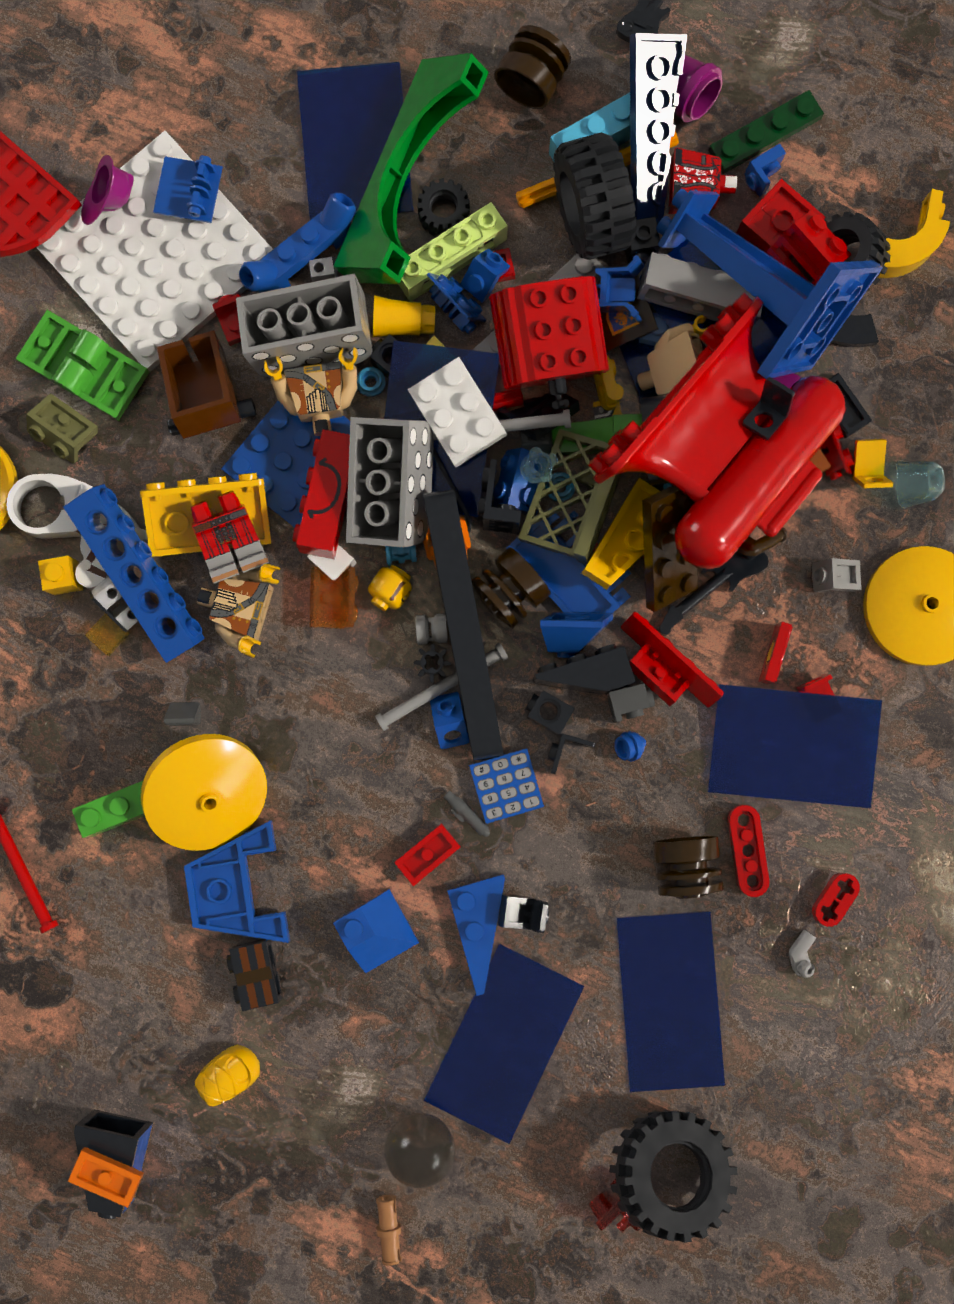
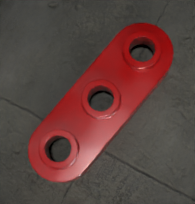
[728,805,770,897]

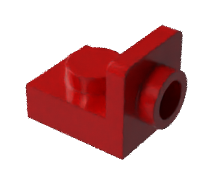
[212,294,241,346]

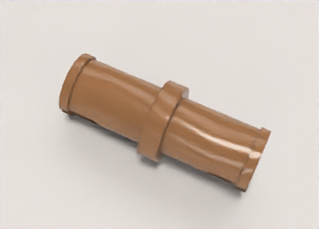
[376,1195,402,1266]

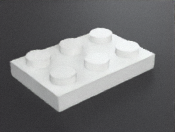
[407,357,507,468]

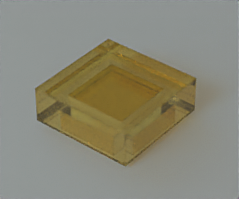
[85,613,129,656]

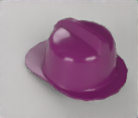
[81,155,134,225]

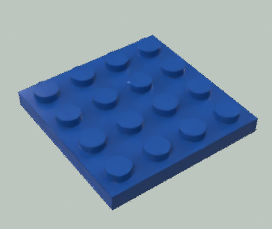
[221,401,350,528]

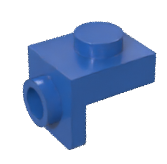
[460,249,510,303]

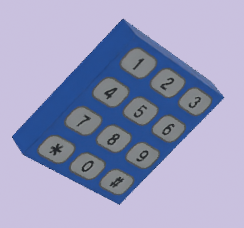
[469,749,544,824]

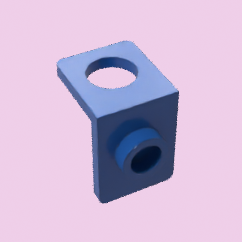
[430,692,470,749]

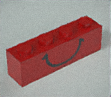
[293,429,350,559]

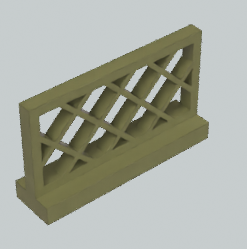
[518,429,622,564]

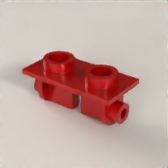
[820,425,855,481]

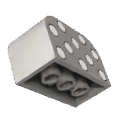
[236,273,372,378]
[346,417,434,548]

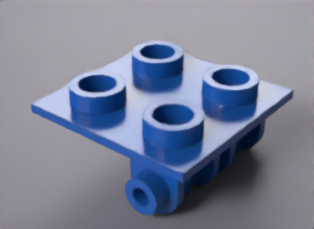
[153,155,223,223]
[427,273,486,334]

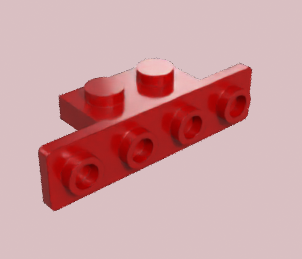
[621,612,724,708]

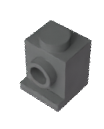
[606,683,655,723]

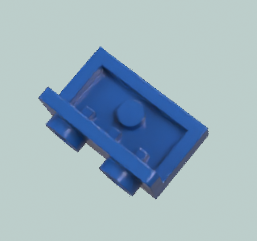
[493,447,548,516]

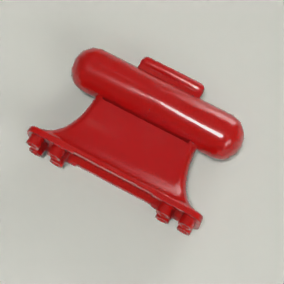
[588,292,846,569]

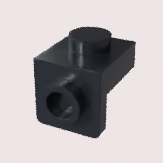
[498,895,549,933]

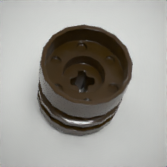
[494,25,571,109]
[471,547,551,629]
[653,836,724,899]

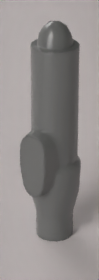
[443,790,490,837]

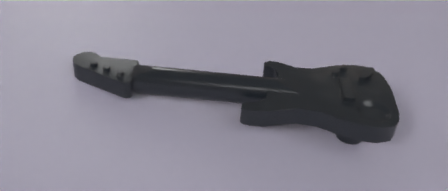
[616,0,670,43]
[659,536,769,636]

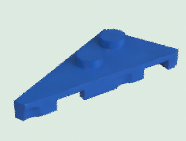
[447,874,505,996]

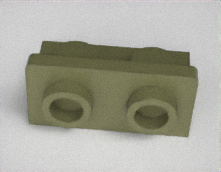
[26,393,98,464]

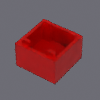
[736,178,826,260]

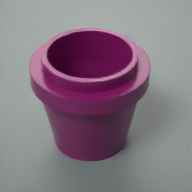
[675,55,723,122]

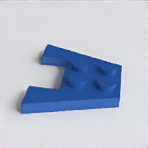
[184,820,290,943]

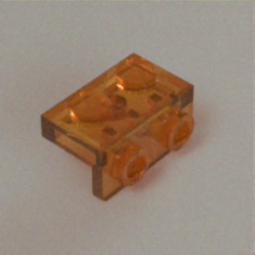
[310,566,358,630]

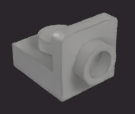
[812,558,862,593]

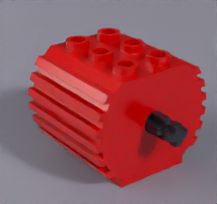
[489,276,609,410]

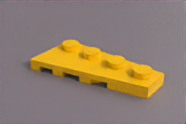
[581,478,660,590]

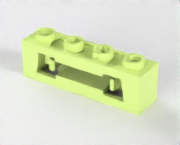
[398,202,508,302]

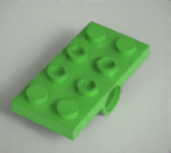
[16,310,150,421]

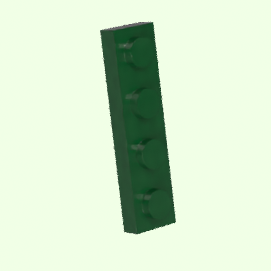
[708,90,824,174]

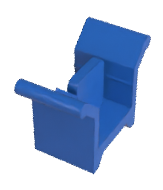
[595,255,645,323]

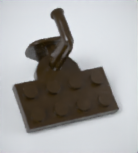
[642,485,788,612]

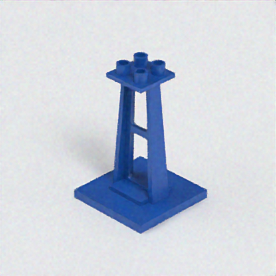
[656,189,883,379]

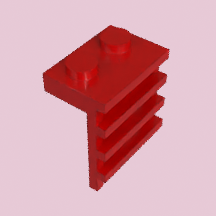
[765,210,852,285]

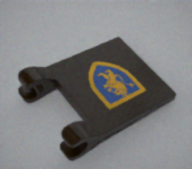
[598,275,659,353]

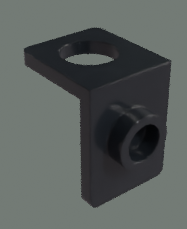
[742,377,795,440]
[548,733,596,774]

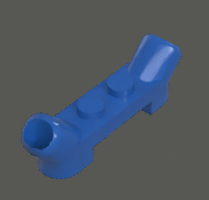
[239,192,356,293]

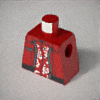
[668,148,737,214]

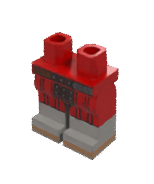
[191,491,269,584]

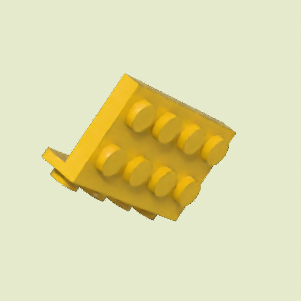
[140,473,271,557]

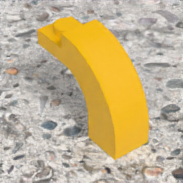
[878,189,950,278]

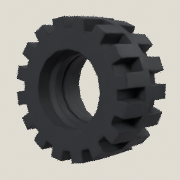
[417,178,470,236]

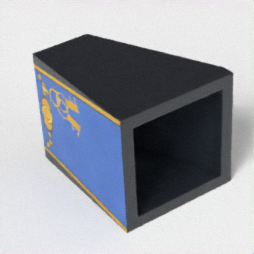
[74,1109,154,1219]

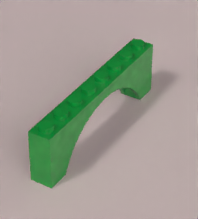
[333,53,489,284]

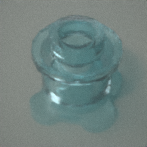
[520,447,558,484]

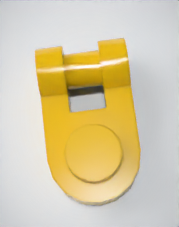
[594,355,624,411]

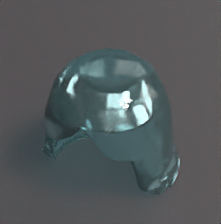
[896,460,945,509]

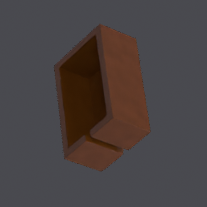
[157,330,241,439]

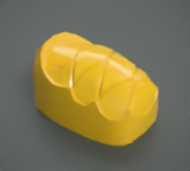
[195,1044,260,1107]

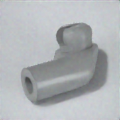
[789,929,816,978]

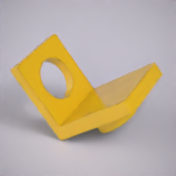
[852,439,893,488]

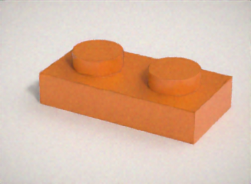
[68,1147,144,1208]

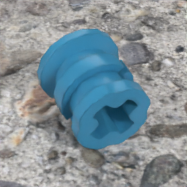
[385,545,417,566]

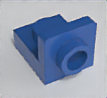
[744,144,786,197]

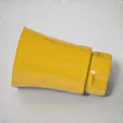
[373,295,435,337]

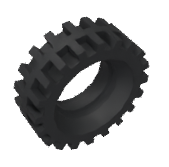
[609,1110,738,1243]

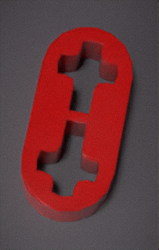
[812,873,860,927]

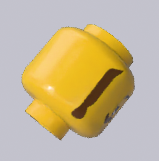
[368,565,412,611]

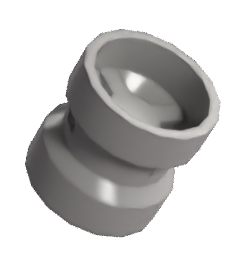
[416,613,448,645]

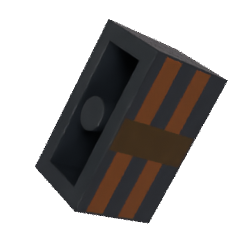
[227,939,283,1011]

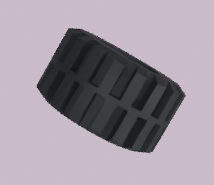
[825,212,891,292]

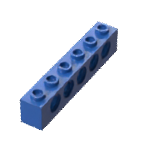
[63,484,205,663]

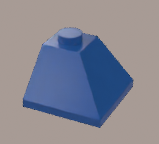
[540,612,613,658]
[333,889,419,973]

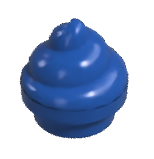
[615,731,646,762]

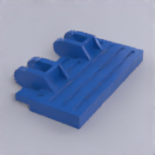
[506,508,631,613]

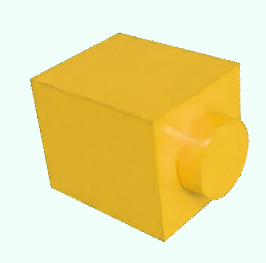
[38,556,83,595]

